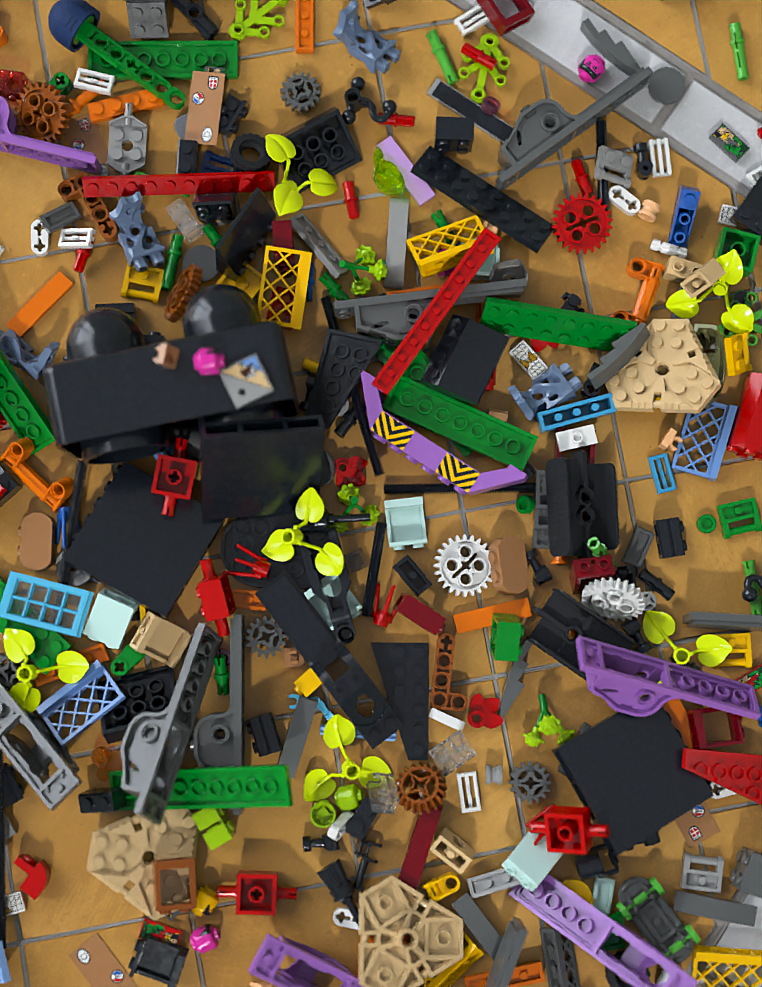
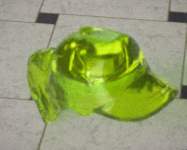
[373,147,405,195]

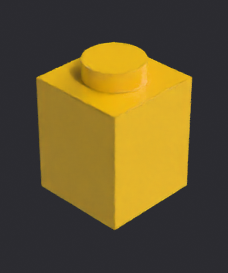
[294,668,322,697]

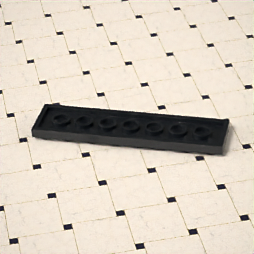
[411,146,554,253]

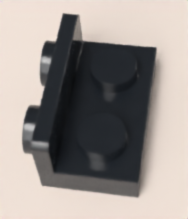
[218,94,249,138]

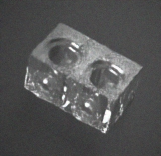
[165,197,204,244]
[428,730,477,777]

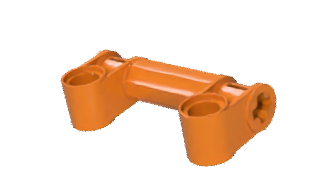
[610,257,665,326]
[0,437,75,513]

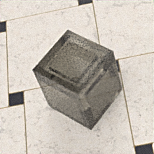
[344,548,369,574]

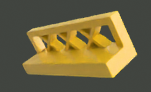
[423,931,484,987]

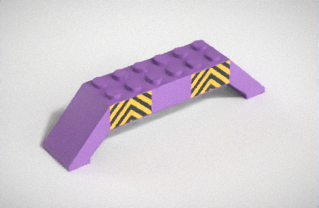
[361,370,528,496]

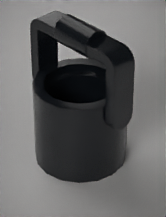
[574,843,619,881]

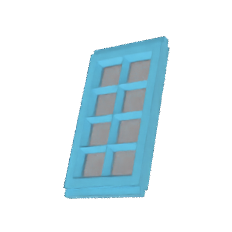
[0,571,94,638]

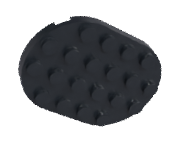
[221,513,330,589]

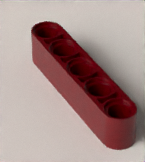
[398,804,443,890]

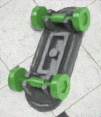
[616,876,701,970]

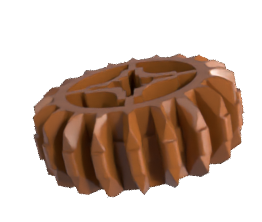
[394,762,448,815]

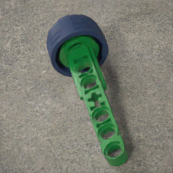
[48,0,185,110]

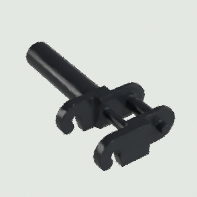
[353,840,382,890]

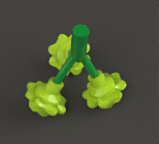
[339,245,388,296]
[329,483,380,534]
[522,694,575,747]

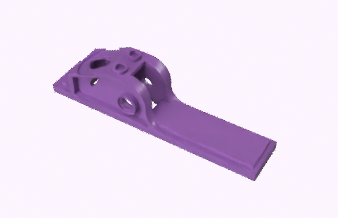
[0,96,103,175]
[576,636,761,720]
[509,874,699,987]
[248,934,363,987]

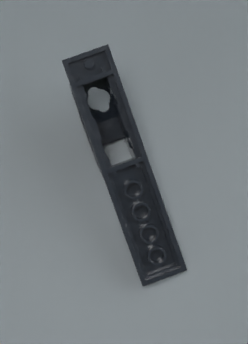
[255,570,404,749]

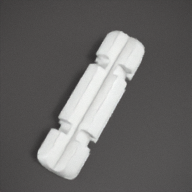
[650,239,688,259]

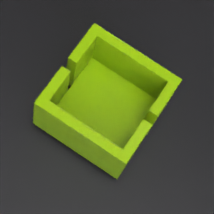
[192,808,236,851]

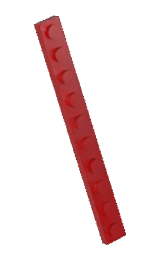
[82,171,275,198]
[371,227,501,396]

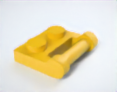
[121,263,165,304]
[724,332,753,376]
[712,633,752,669]

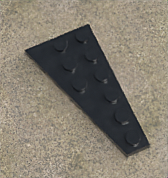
[305,328,384,436]
[371,642,428,760]

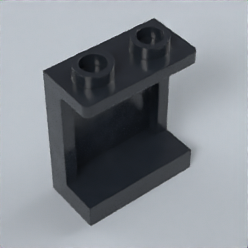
[128,933,189,987]

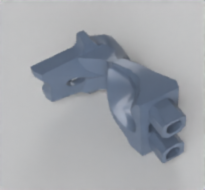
[333,0,401,74]
[109,191,165,273]
[0,329,60,381]
[507,362,582,421]

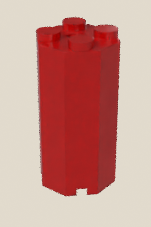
[726,372,762,461]

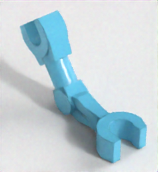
[289,694,334,720]

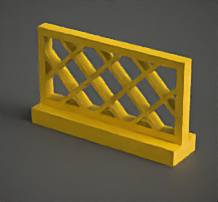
[406,215,494,279]
[258,245,312,330]
[691,945,762,987]

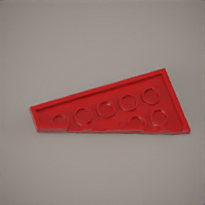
[681,748,762,805]

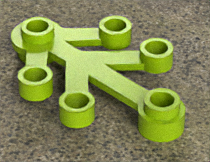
[229,0,289,41]
[458,33,510,105]

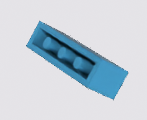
[535,393,616,434]

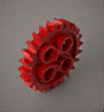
[551,192,613,255]

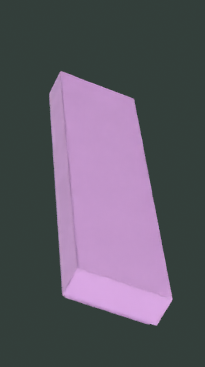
[375,136,435,207]

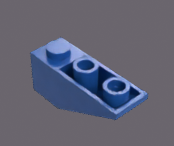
[668,185,701,248]

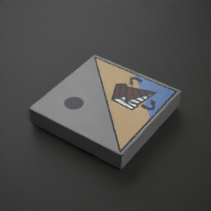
[220,353,274,409]

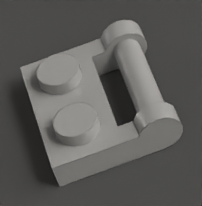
[594,145,634,189]
[680,852,724,893]

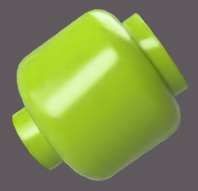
[334,784,365,811]

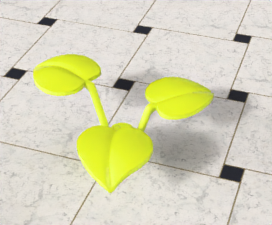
[265,134,338,216]
[666,249,754,333]
[261,487,344,576]
[643,610,732,683]
[4,628,89,712]
[303,714,393,802]

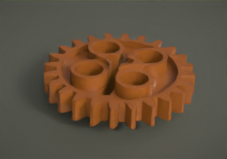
[14,82,71,144]
[164,264,203,323]

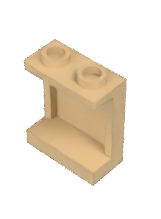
[129,611,192,669]

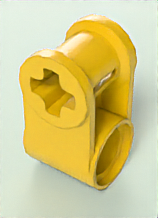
[421,872,460,902]

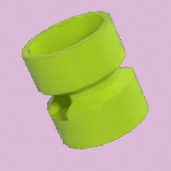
[310,799,336,828]

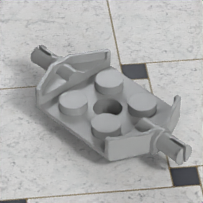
[106,103,148,175]

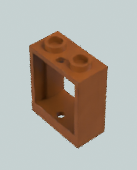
[152,856,197,915]

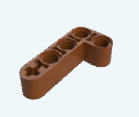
[57,172,119,243]
[430,633,468,711]

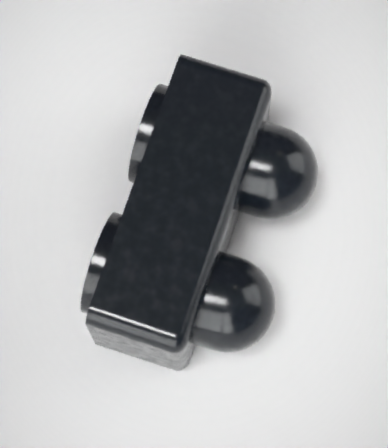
[43,284,301,465]

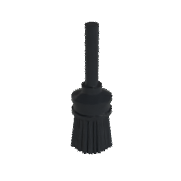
[292,508,371,533]
[317,859,359,927]

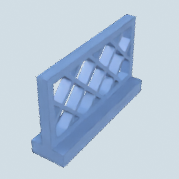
[671,402,738,482]
[36,660,126,747]

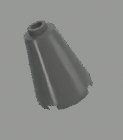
[166,425,200,464]

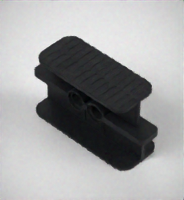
[545,450,619,562]
[526,588,637,681]

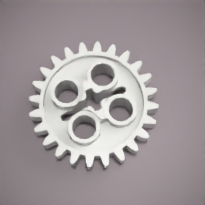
[433,534,492,597]
[581,577,646,621]

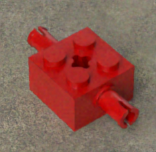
[151,437,198,516]
[196,558,237,637]
[529,805,610,854]
[217,870,297,916]

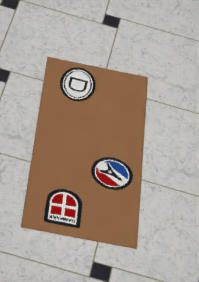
[184,71,225,145]
[63,113,117,176]
[674,802,720,848]
[68,933,137,987]

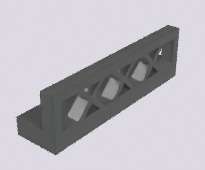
[540,927,580,987]

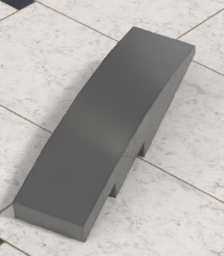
[580,18,641,76]
[587,322,650,390]
[532,470,550,549]
[499,639,533,718]
[278,695,318,779]
[673,890,758,927]
[451,893,502,960]

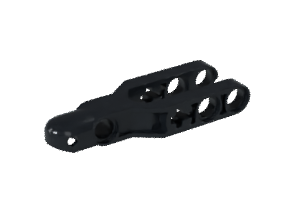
[299,526,356,644]

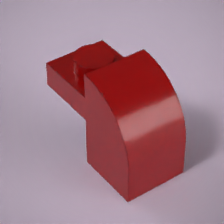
[14,854,51,900]

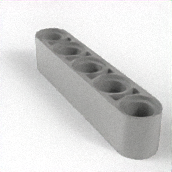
[384,198,409,289]

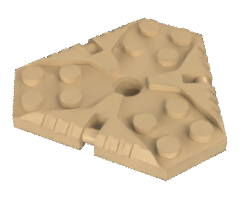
[605,319,721,414]
[86,809,199,921]
[358,875,463,987]

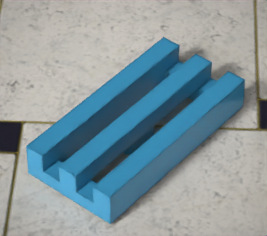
[647,453,677,495]

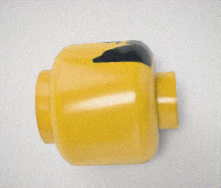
[192,885,219,917]

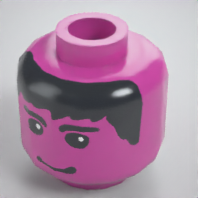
[578,54,605,83]
[194,348,225,375]
[190,924,221,953]

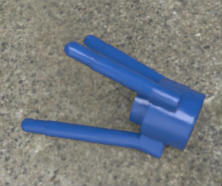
[55,507,82,548]

